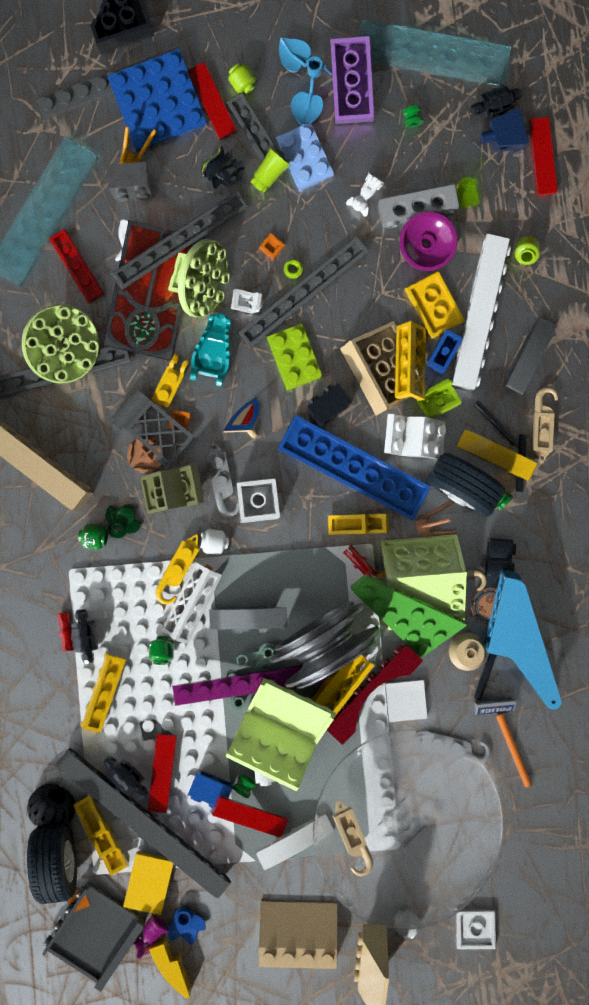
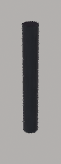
[473,400,519,445]
[515,434,527,492]
[474,653,497,701]

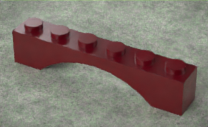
[327,643,423,745]

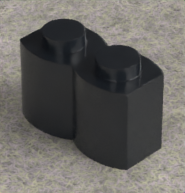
[485,538,516,577]

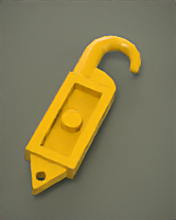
[155,534,200,605]

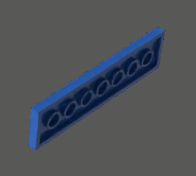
[278,415,431,521]

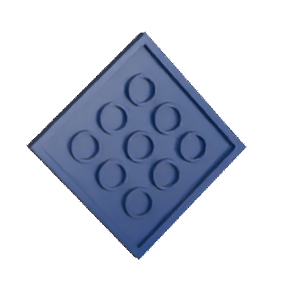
[107,49,207,152]

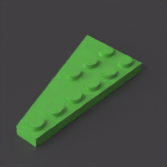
[350,574,467,658]

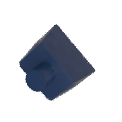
[480,108,528,152]

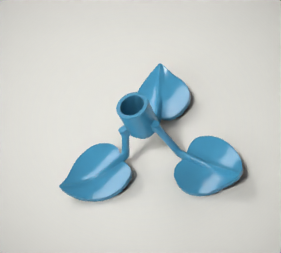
[279,37,332,125]

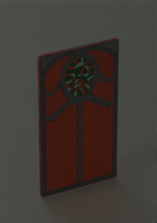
[103,220,196,361]

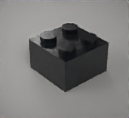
[307,383,352,428]

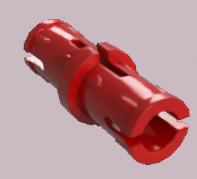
[343,544,378,577]
[57,612,75,652]

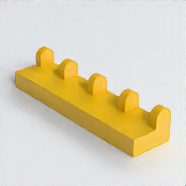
[80,652,126,733]

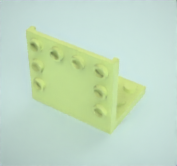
[381,534,467,630]
[226,678,336,791]

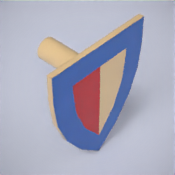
[223,397,261,438]

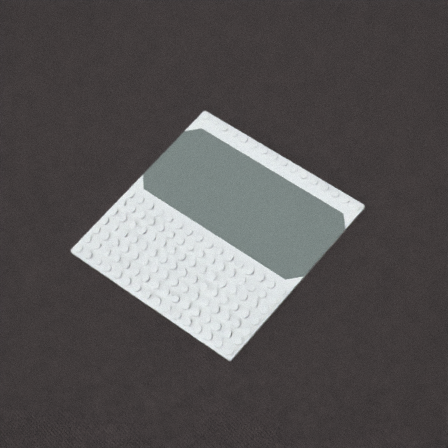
[69,543,399,875]

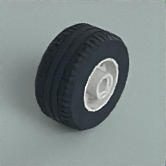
[428,453,505,517]
[27,824,77,904]

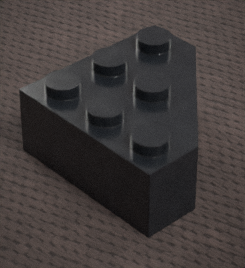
[90,0,154,53]

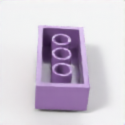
[330,36,374,124]

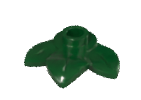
[105,504,142,539]

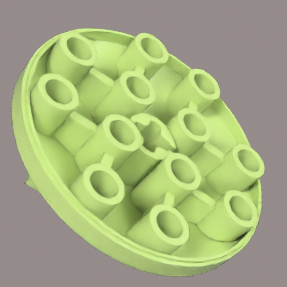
[168,239,230,318]
[22,305,99,383]

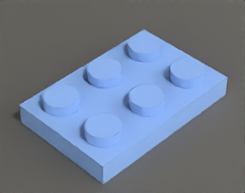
[276,123,334,191]

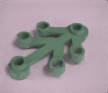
[226,642,277,709]

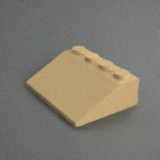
[340,321,429,416]
[258,900,337,969]
[354,924,389,1005]

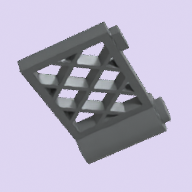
[111,388,194,467]

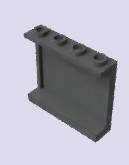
[42,882,146,992]

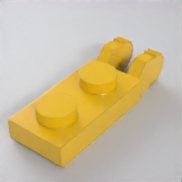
[151,353,190,409]

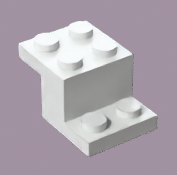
[384,414,446,460]

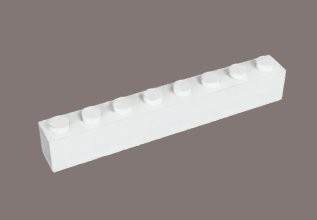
[451,234,511,391]

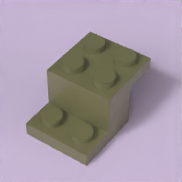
[140,464,204,514]

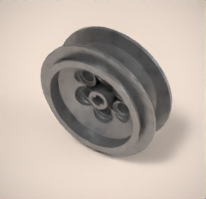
[270,601,380,689]

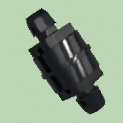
[470,86,522,118]
[71,609,99,664]
[103,755,149,799]

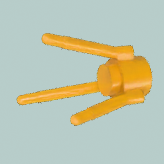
[119,126,156,164]

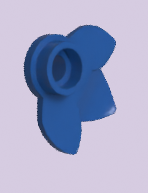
[168,907,206,945]

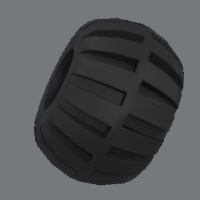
[27,784,75,827]

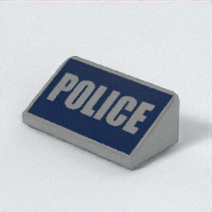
[474,697,516,716]

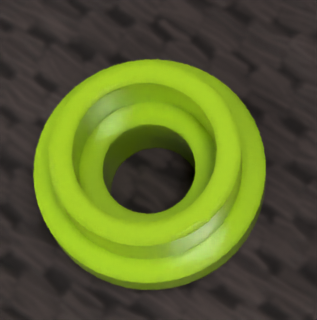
[284,259,303,279]

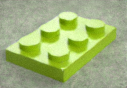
[267,324,323,391]

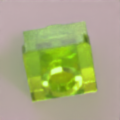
[456,177,480,209]

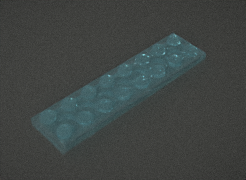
[359,19,511,86]
[0,137,98,287]

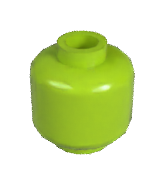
[228,63,257,94]
[515,236,540,265]

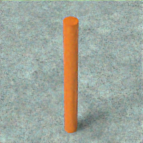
[496,713,532,787]

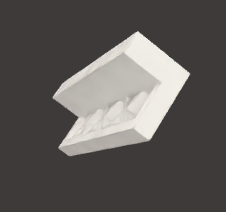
[161,562,222,644]

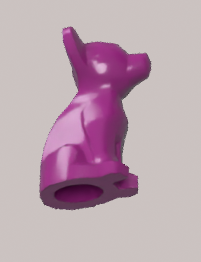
[133,914,169,959]

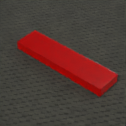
[187,62,237,140]
[529,117,557,196]
[49,228,105,304]
[147,733,177,813]
[211,795,289,837]

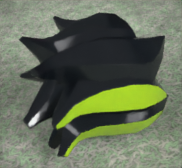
[201,146,245,189]

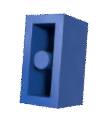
[425,329,464,375]
[188,769,233,809]

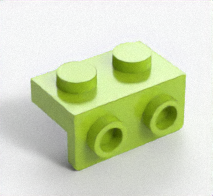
[416,378,462,419]

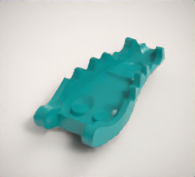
[190,313,231,386]

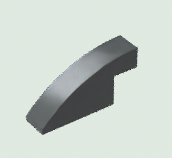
[209,606,288,629]

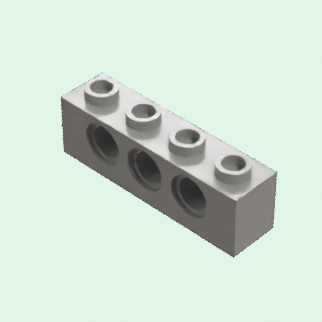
[378,184,459,228]

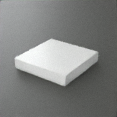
[385,679,428,722]
[456,908,496,949]

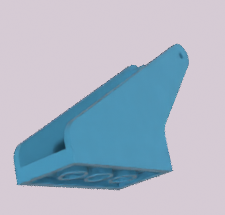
[484,569,562,710]

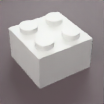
[236,479,280,523]

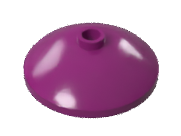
[399,212,457,271]

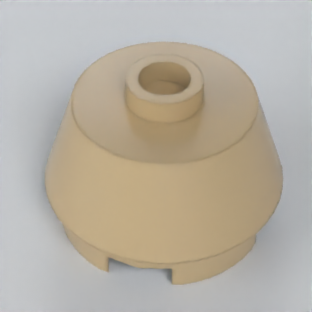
[449,632,487,671]

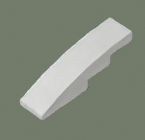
[256,813,334,871]

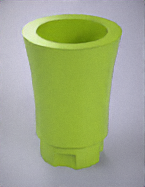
[250,147,291,193]

